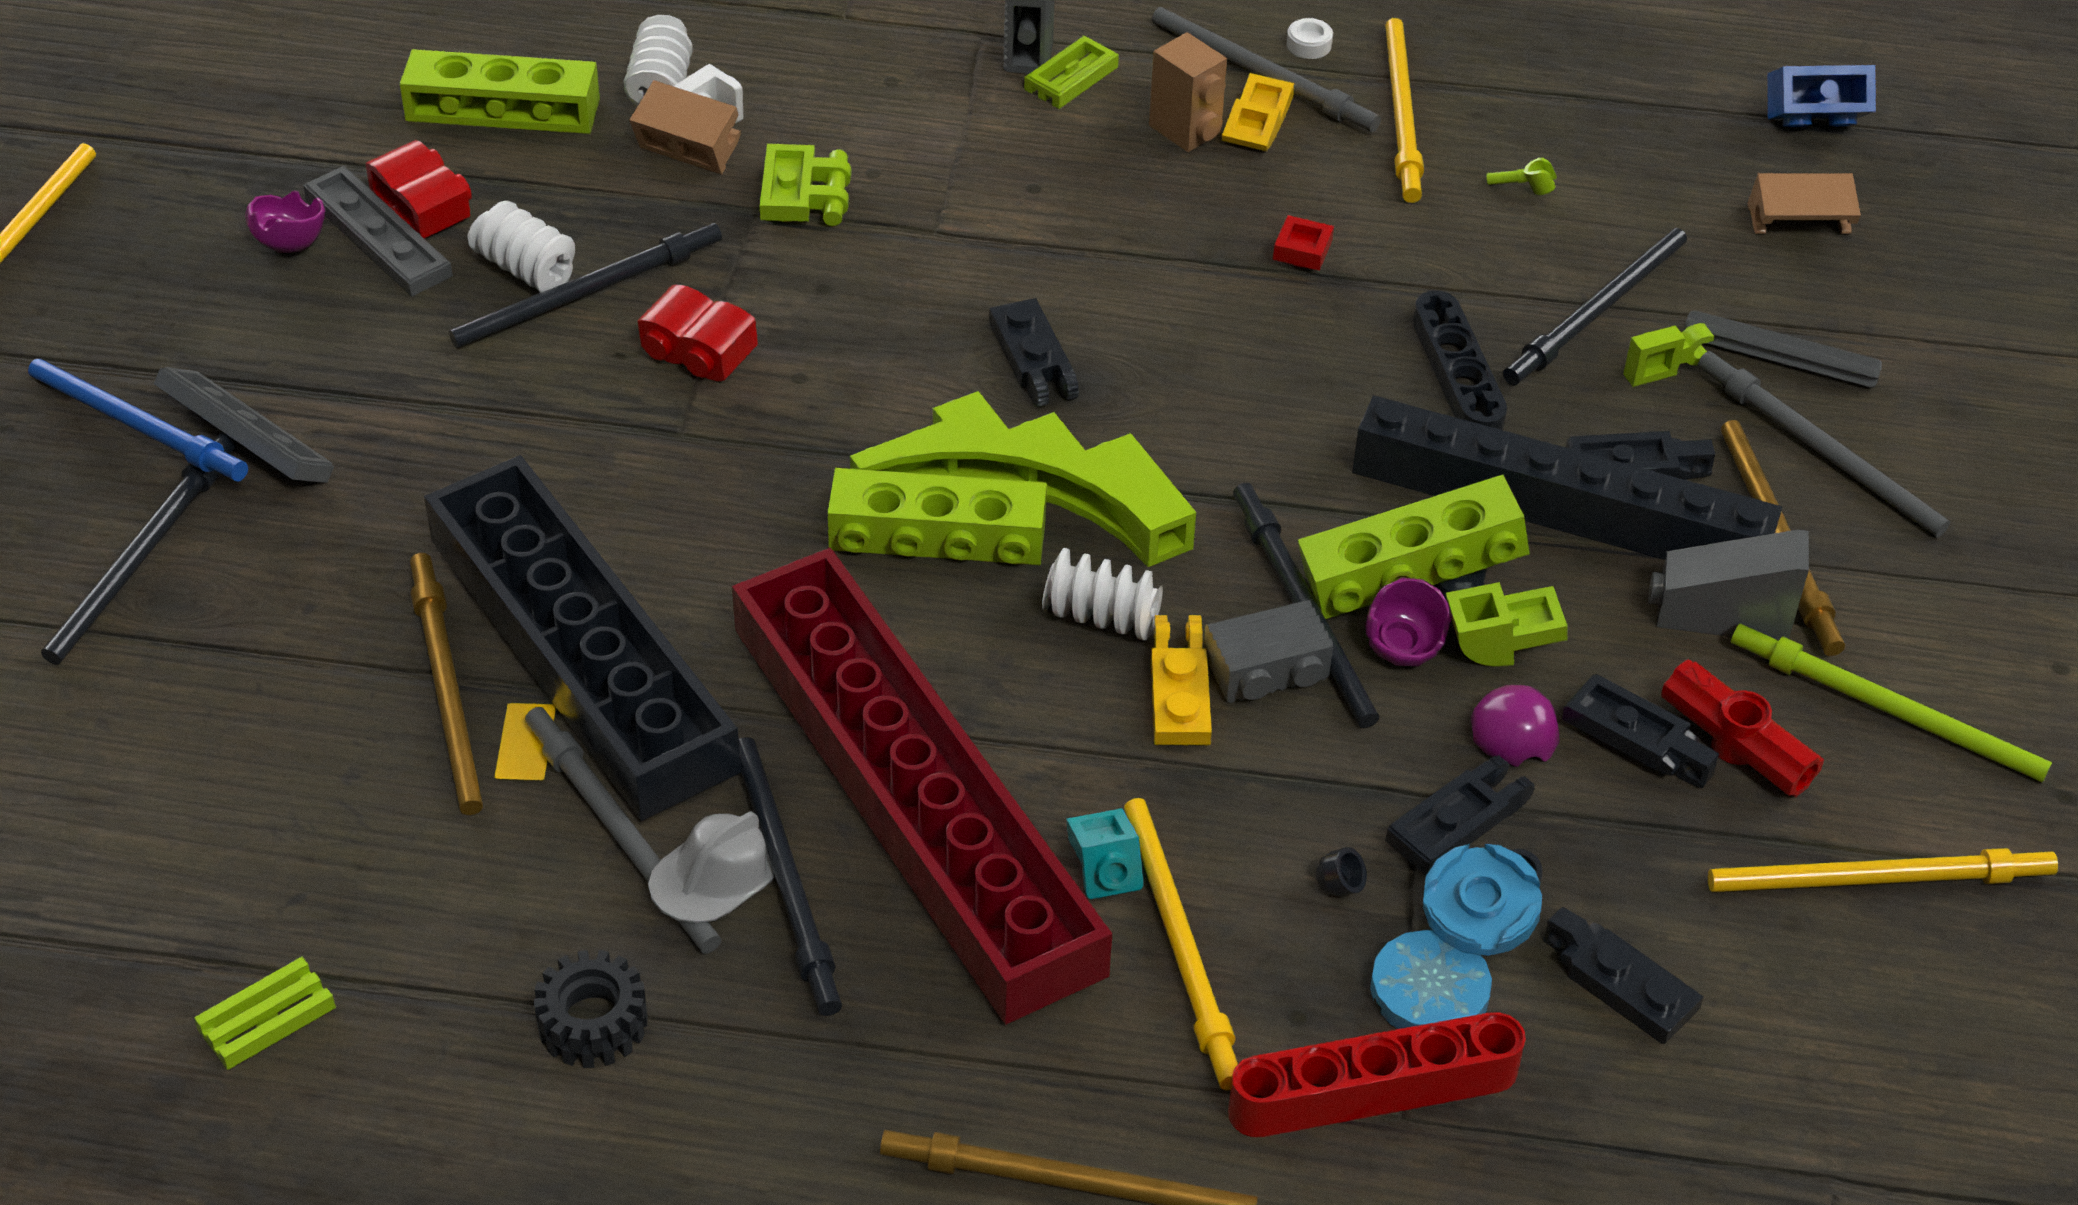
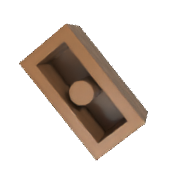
[1149,32,1227,152]

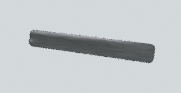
[1684,310,1882,388]

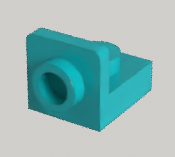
[1066,808,1144,899]

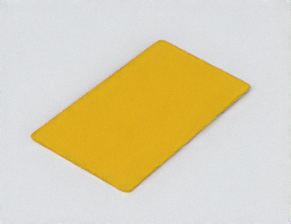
[495,703,556,780]

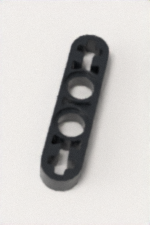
[1413,291,1507,430]

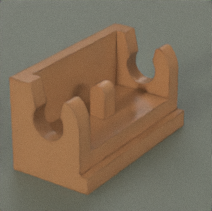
[630,80,741,175]
[1748,173,1861,234]

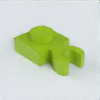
[1623,323,1715,387]

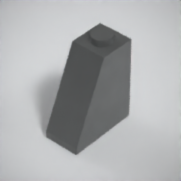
[1648,530,1809,640]

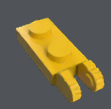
[1151,615,1212,745]

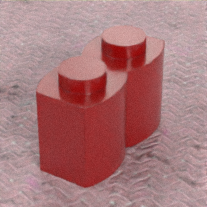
[365,140,472,238]
[637,285,758,381]

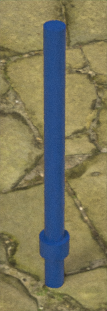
[28,358,248,481]

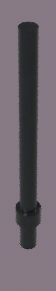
[449,223,722,348]
[1503,228,1687,386]
[41,431,239,665]
[1233,483,1379,728]
[739,737,842,1016]

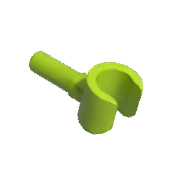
[1487,158,1557,195]

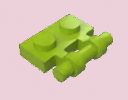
[760,144,852,226]

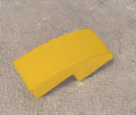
[1222,73,1294,151]

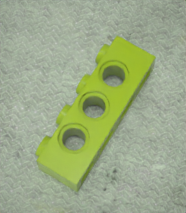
[400,49,600,134]
[828,468,1047,565]
[1298,475,1530,619]

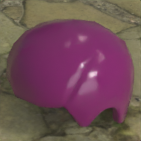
[245,190,326,253]
[1365,578,1452,667]
[1471,685,1560,767]

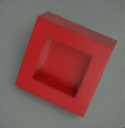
[1273,215,1334,271]

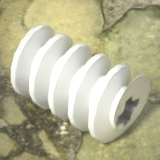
[624,15,693,107]
[467,200,575,292]
[1042,548,1163,640]

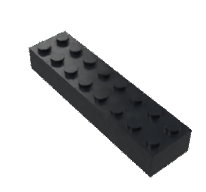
[424,455,741,821]

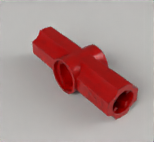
[1661,659,1824,798]

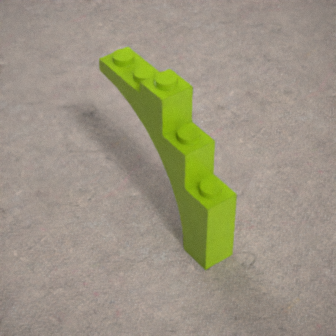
[850,391,1196,567]

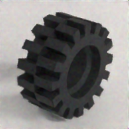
[533,950,648,1068]

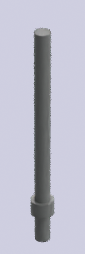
[1152,7,1381,133]
[1698,351,1950,538]
[525,707,721,954]

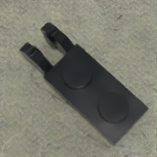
[989,298,1079,407]
[1385,755,1535,876]

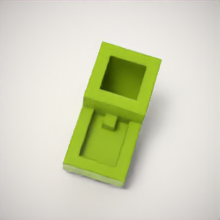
[1446,582,1568,667]

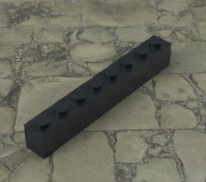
[1352,395,1783,560]

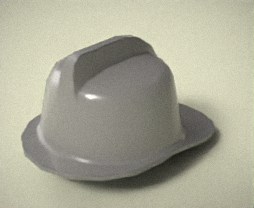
[648,812,774,923]

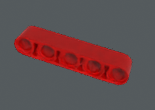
[1228,1012,1526,1137]

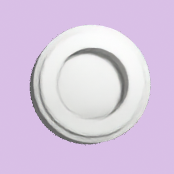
[1287,18,1333,59]

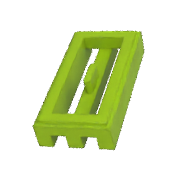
[1024,36,1119,109]
[194,957,336,1070]

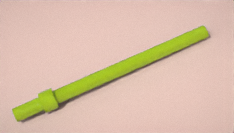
[1731,623,2052,783]

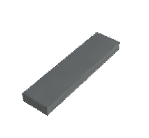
[303,166,453,297]
[154,367,335,483]

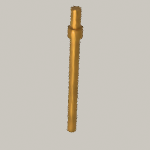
[1721,420,1845,656]
[410,553,483,815]
[880,1130,1258,1205]

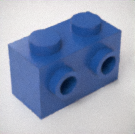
[1767,65,1876,127]

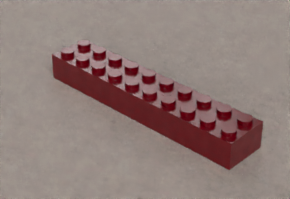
[732,547,1112,1025]

